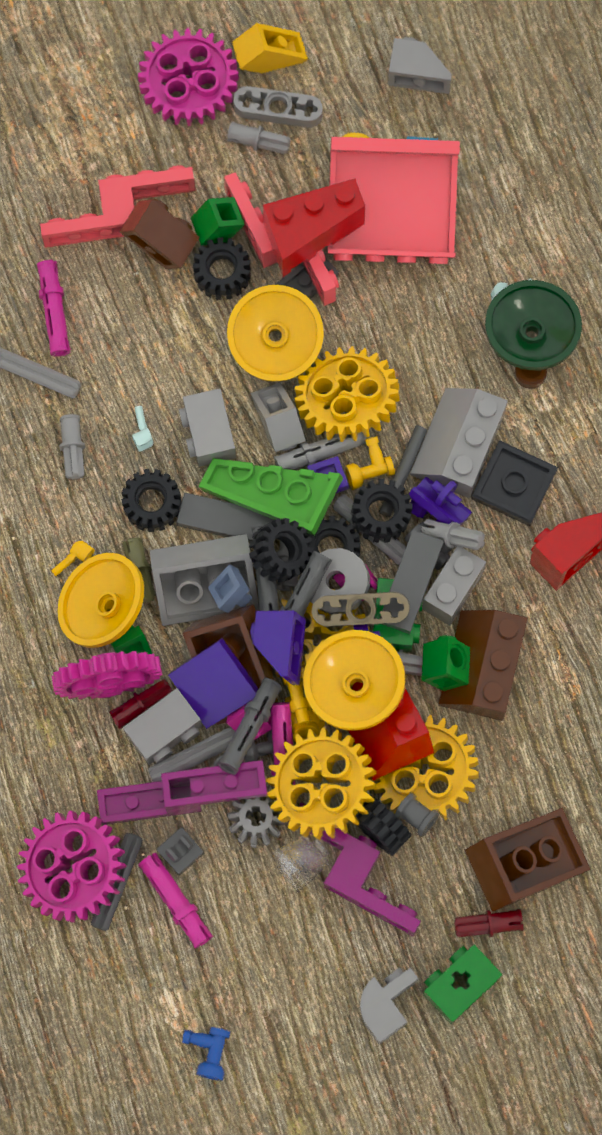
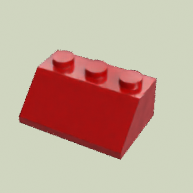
[347,682,434,781]

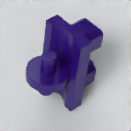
[409,477,472,526]

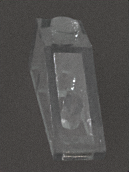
[274,837,329,892]

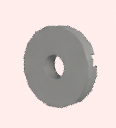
[310,548,370,615]

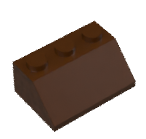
[438,610,528,721]

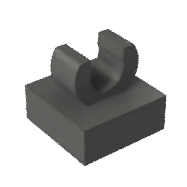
[156,827,204,876]

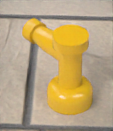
[345,436,395,490]

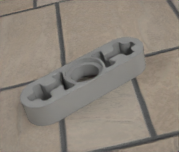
[233,86,323,128]

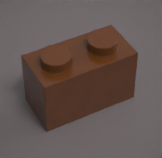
[119,199,200,270]

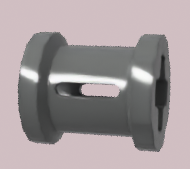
[394,792,440,837]

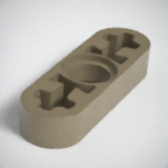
[312,592,410,626]

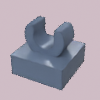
[208,565,253,613]

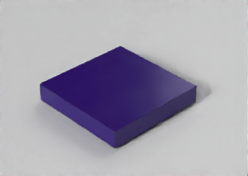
[168,638,259,729]

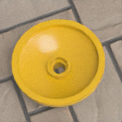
[227,285,324,382]
[57,553,144,648]
[303,630,406,730]

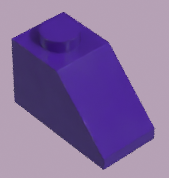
[251,611,306,685]

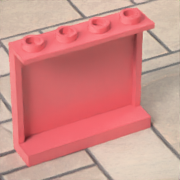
[327,137,460,264]

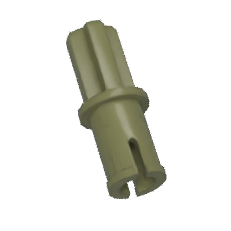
[122,538,155,603]

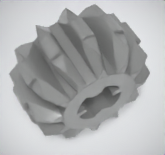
[228,796,285,848]

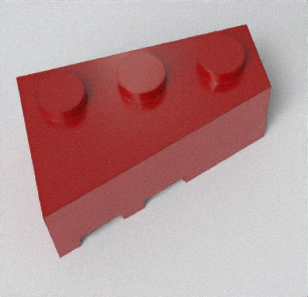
[263,178,365,277]

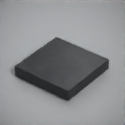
[471,440,558,526]

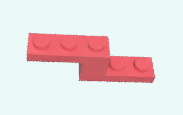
[40,166,196,248]
[224,172,339,306]

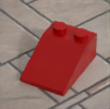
[529,512,602,591]

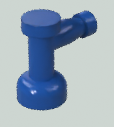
[182,1027,231,1081]

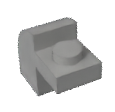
[360,967,419,1045]

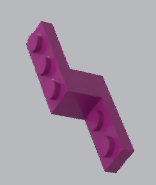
[97,760,267,825]
[288,802,421,937]

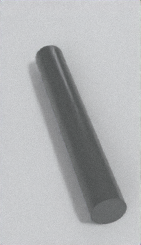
[379,425,427,517]

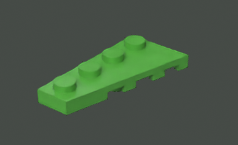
[198,458,343,536]

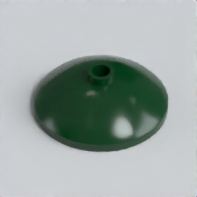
[485,280,582,370]

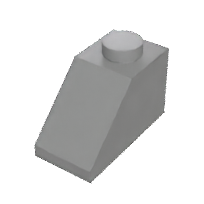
[388,37,452,94]
[250,383,306,452]

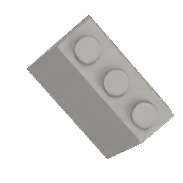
[410,388,508,498]
[150,534,259,626]

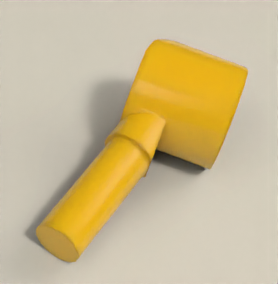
[51,541,95,576]

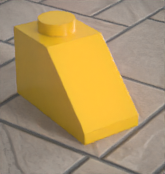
[232,23,308,74]

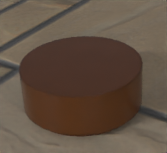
[514,367,547,389]

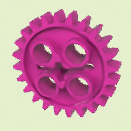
[138,28,239,126]
[52,651,162,699]
[17,810,126,922]

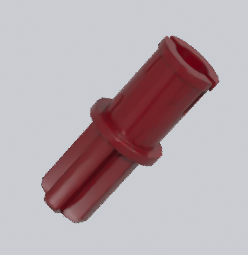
[109,679,173,729]
[454,909,524,937]

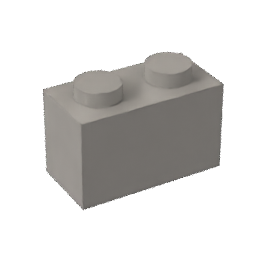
[179,388,236,467]
[422,546,486,626]
[123,688,202,765]

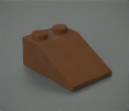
[182,604,278,725]
[465,808,591,912]

